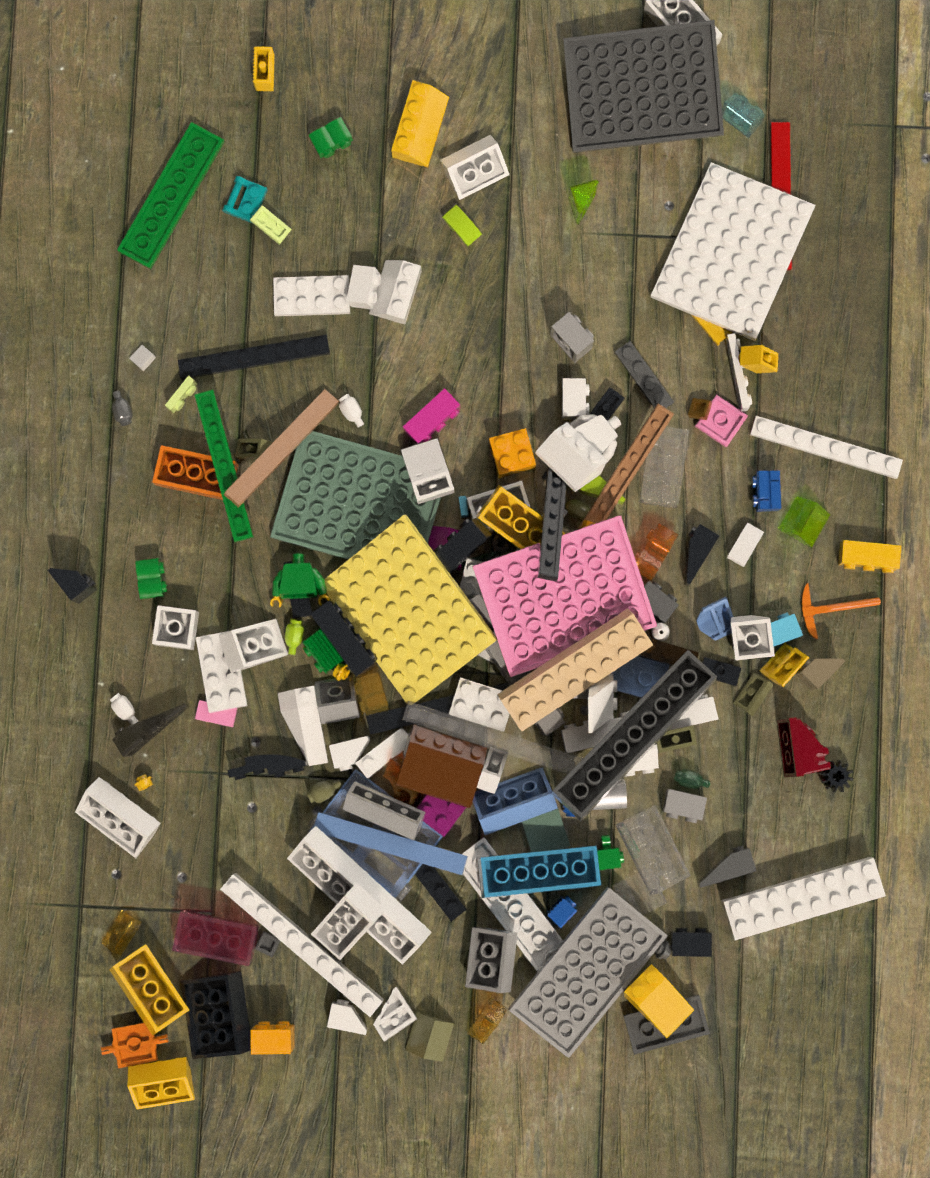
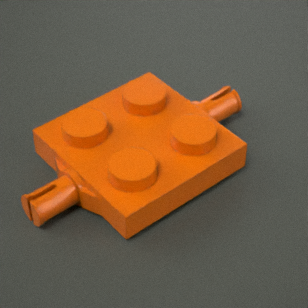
[101,1022,168,1068]

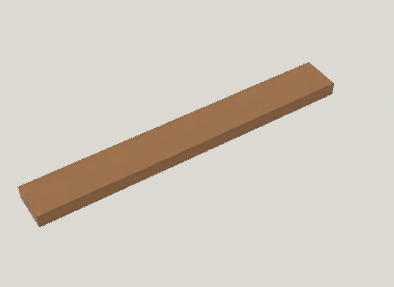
[224,389,339,507]
[577,403,674,530]

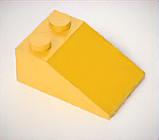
[624,964,694,1038]

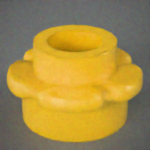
[333,663,350,681]
[134,774,153,791]

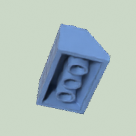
[473,767,558,835]

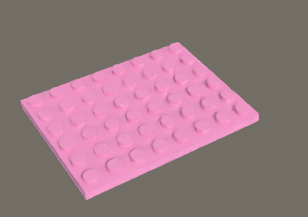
[472,515,657,677]

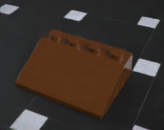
[396,725,487,808]

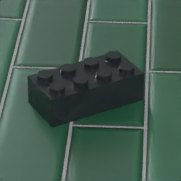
[311,601,377,679]

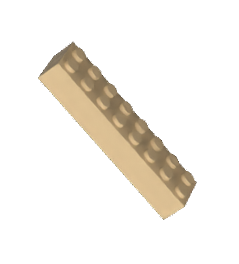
[497,609,653,731]

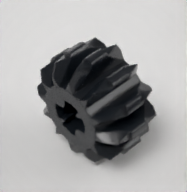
[820,760,854,793]

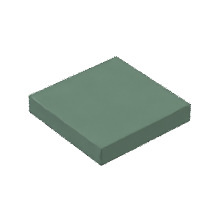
[522,809,570,852]

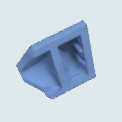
[696,597,734,641]

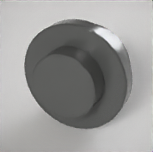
[655,940,672,959]

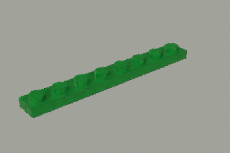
[195,390,254,543]

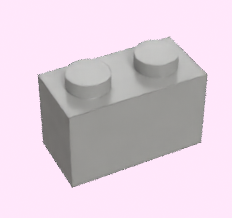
[662,789,707,823]

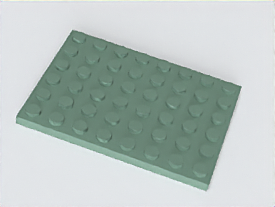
[270,431,449,560]

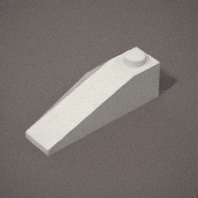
[278,686,328,766]

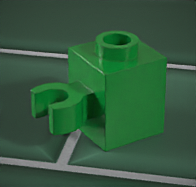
[597,835,624,870]

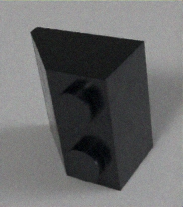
[47,568,97,604]

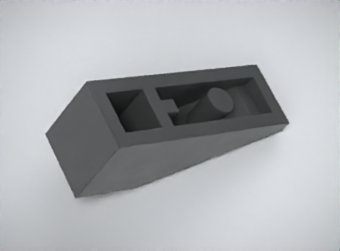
[697,845,757,888]

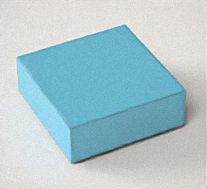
[459,496,469,518]

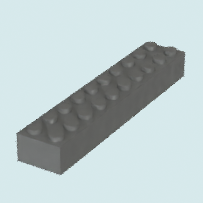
[552,650,717,822]

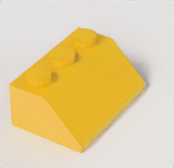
[127,1057,195,1109]

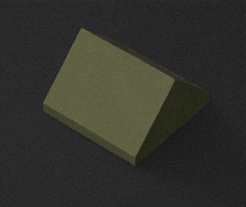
[405,1012,454,1062]

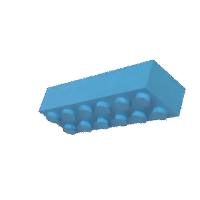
[478,846,601,898]

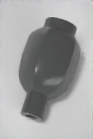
[112,391,133,426]

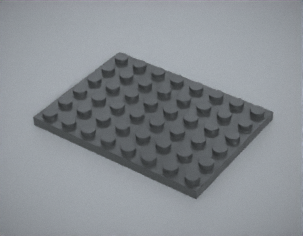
[563,20,724,153]

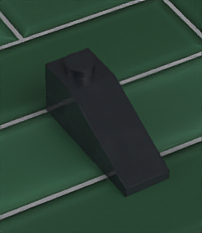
[685,524,719,586]

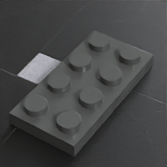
[623,994,710,1055]

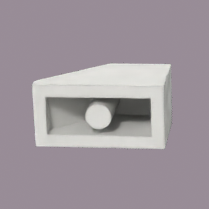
[477,747,508,794]
[327,999,368,1035]

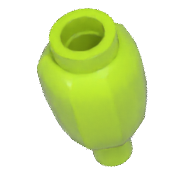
[285,619,304,655]

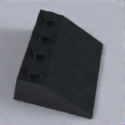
[180,971,251,1059]

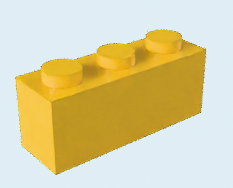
[838,540,901,573]

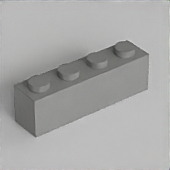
[343,781,426,840]

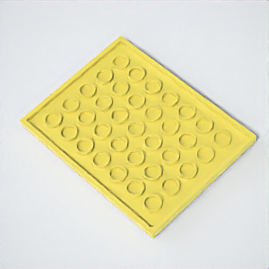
[324,514,497,706]

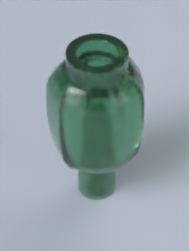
[674,769,710,789]

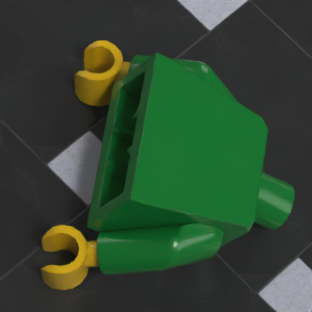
[270,553,330,608]

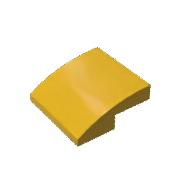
[760,643,809,687]

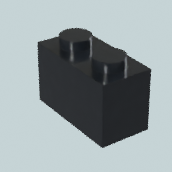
[671,927,712,957]

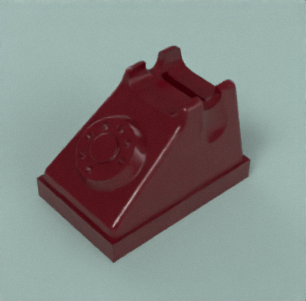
[777,717,831,777]

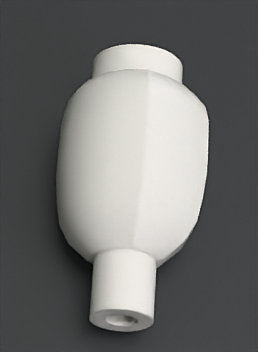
[339,394,364,428]
[651,622,670,641]
[110,693,138,726]

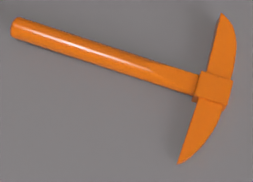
[801,583,881,639]

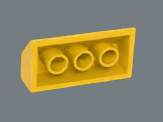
[391,80,449,168]

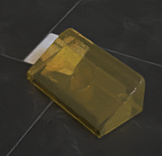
[101,910,142,955]

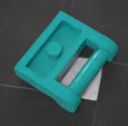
[222,176,268,223]

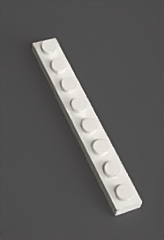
[750,416,903,479]

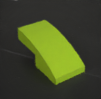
[442,205,482,246]

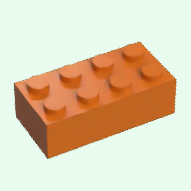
[152,445,238,500]

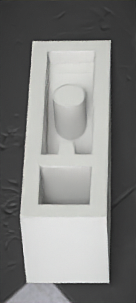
[355,727,408,779]

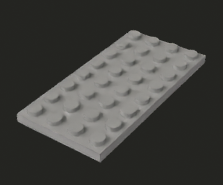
[508,886,668,1058]

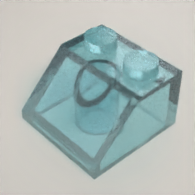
[722,93,765,138]

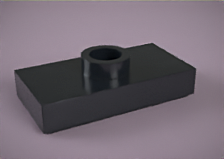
[702,657,741,687]

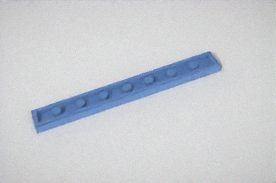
[314,812,468,875]

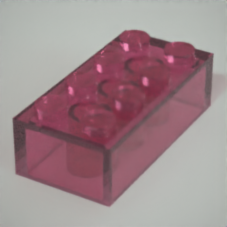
[172,910,260,966]

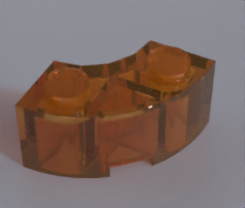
[635,523,679,581]
[383,756,421,808]

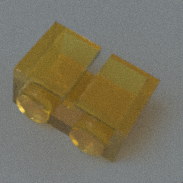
[354,672,390,716]

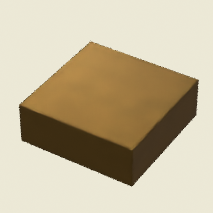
[688,398,712,420]

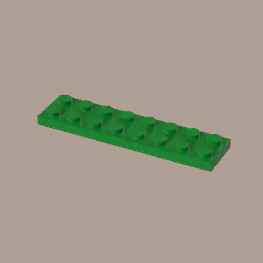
[117,122,225,270]

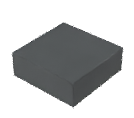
[255,931,280,957]

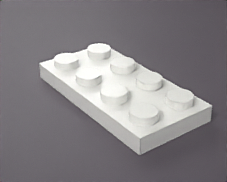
[274,275,350,316]
[196,631,248,713]

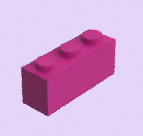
[403,388,460,445]

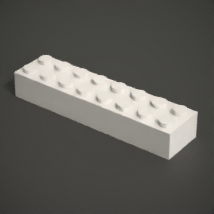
[287,826,432,964]
[721,857,886,940]

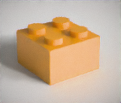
[489,428,536,478]
[251,1021,295,1055]

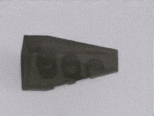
[112,703,189,757]

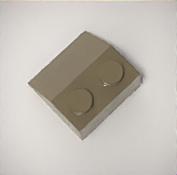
[795,658,845,691]

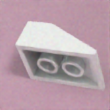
[219,619,288,673]
[588,673,617,733]

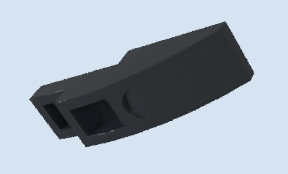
[227,754,308,781]

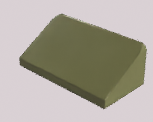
[733,672,773,716]

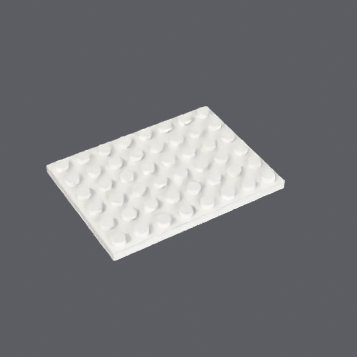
[651,162,815,341]

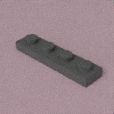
[614,341,674,408]

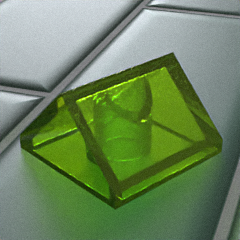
[568,180,599,225]
[778,496,830,548]

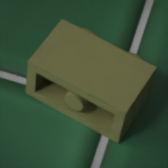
[655,725,697,753]

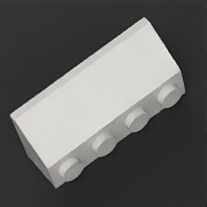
[75,777,161,858]

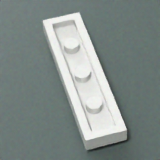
[725,333,752,412]

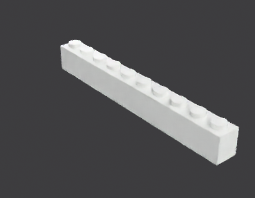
[220,873,384,1017]

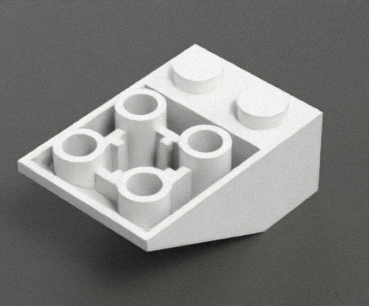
[401,439,455,504]

